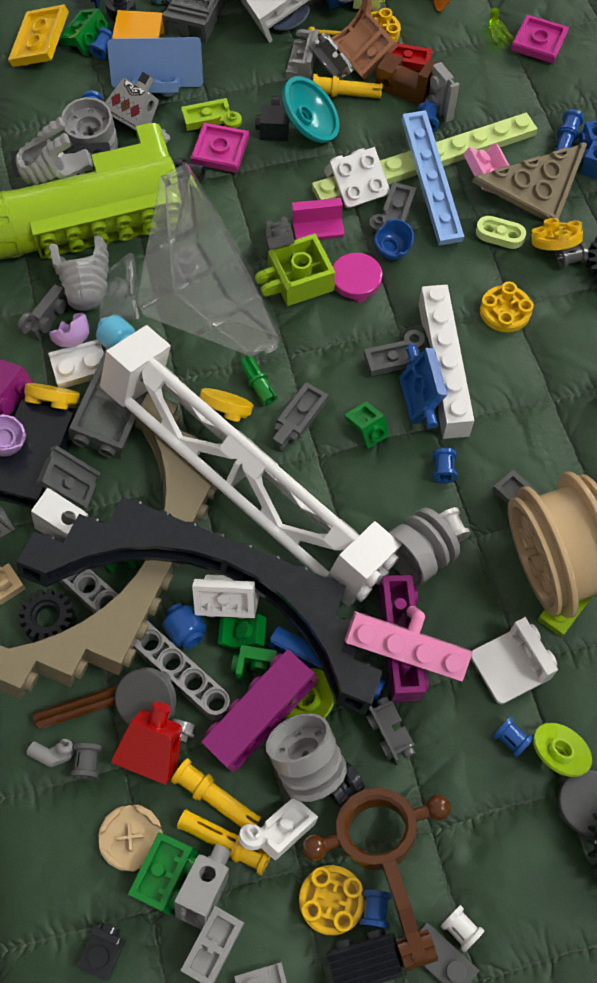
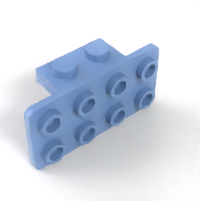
[107,37,203,96]

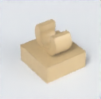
[0,563,26,605]

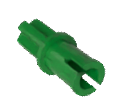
[240,355,277,406]

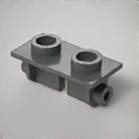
[309,32,354,80]
[365,697,416,765]

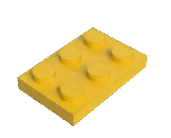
[8,4,69,67]

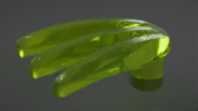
[488,8,515,46]

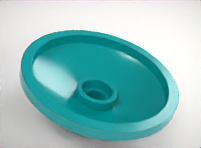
[282,76,340,143]

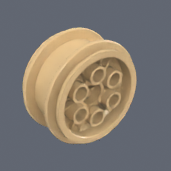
[508,471,597,619]

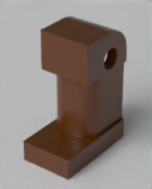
[376,53,437,106]

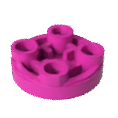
[333,253,382,303]

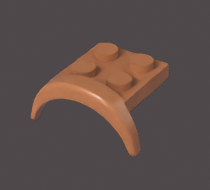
[331,0,398,80]

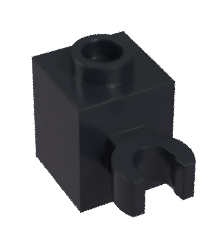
[255,96,289,141]

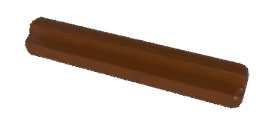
[33,685,118,729]

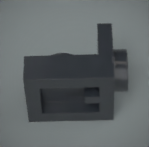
[77,923,126,981]

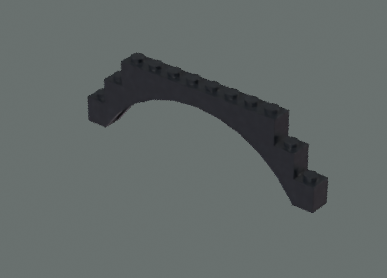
[17,496,382,715]

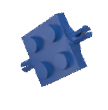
[399,344,448,429]

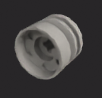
[61,97,119,150]
[388,507,460,586]
[266,714,347,802]

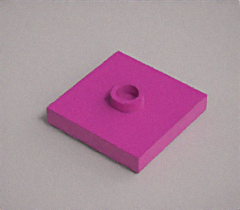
[511,15,569,64]
[191,123,250,173]

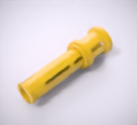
[313,74,383,99]
[171,758,262,828]
[177,809,271,876]

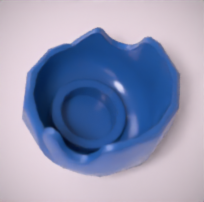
[374,219,414,260]

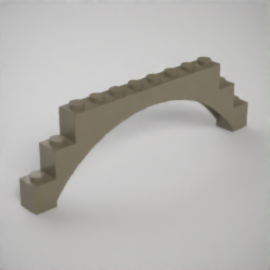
[0,392,218,700]

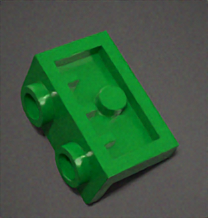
[58,8,110,56]
[128,832,199,916]

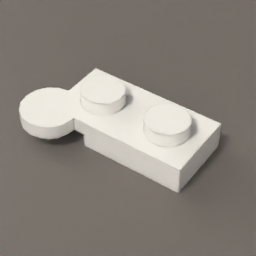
[238,798,318,861]

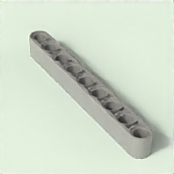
[59,569,231,722]

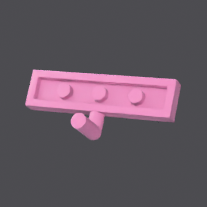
[344,606,473,682]

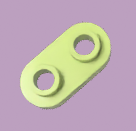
[476,216,526,249]

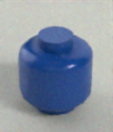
[162,603,206,650]

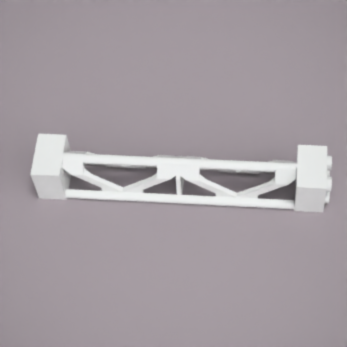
[100,325,402,607]

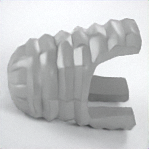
[16,117,93,186]
[48,235,109,311]

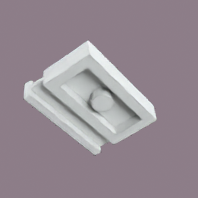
[48,339,104,388]

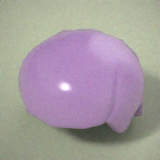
[49,313,89,348]
[0,414,26,457]

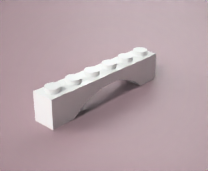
[419,285,474,439]

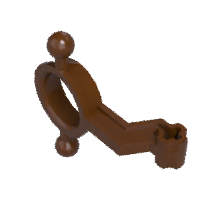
[302,787,451,972]

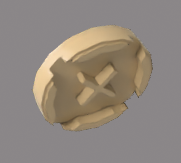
[98,805,163,872]

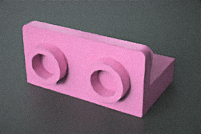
[463,143,509,193]

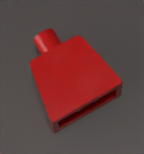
[111,702,182,785]

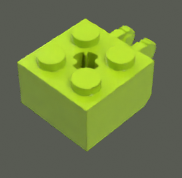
[255,233,335,306]

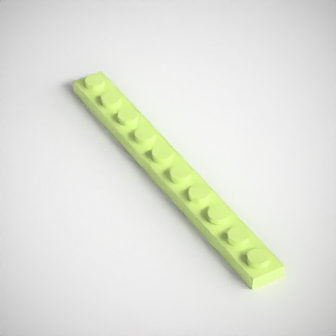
[312,112,538,200]

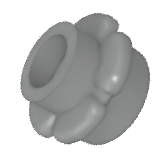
[171,718,195,743]

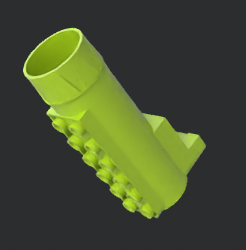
[0,123,186,260]

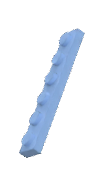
[401,110,464,246]

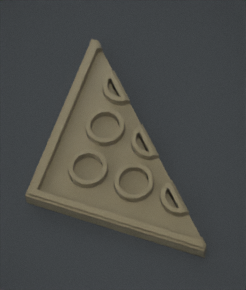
[472,142,587,220]

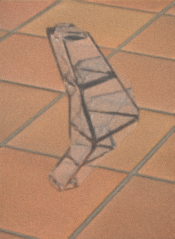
[136,163,282,356]

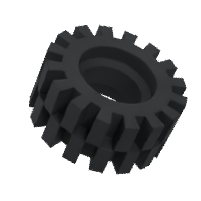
[18,588,77,643]

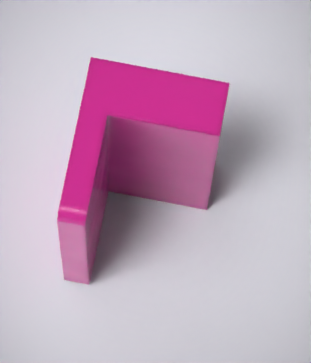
[292,198,344,240]

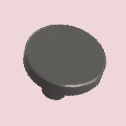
[115,667,176,725]
[558,770,597,837]

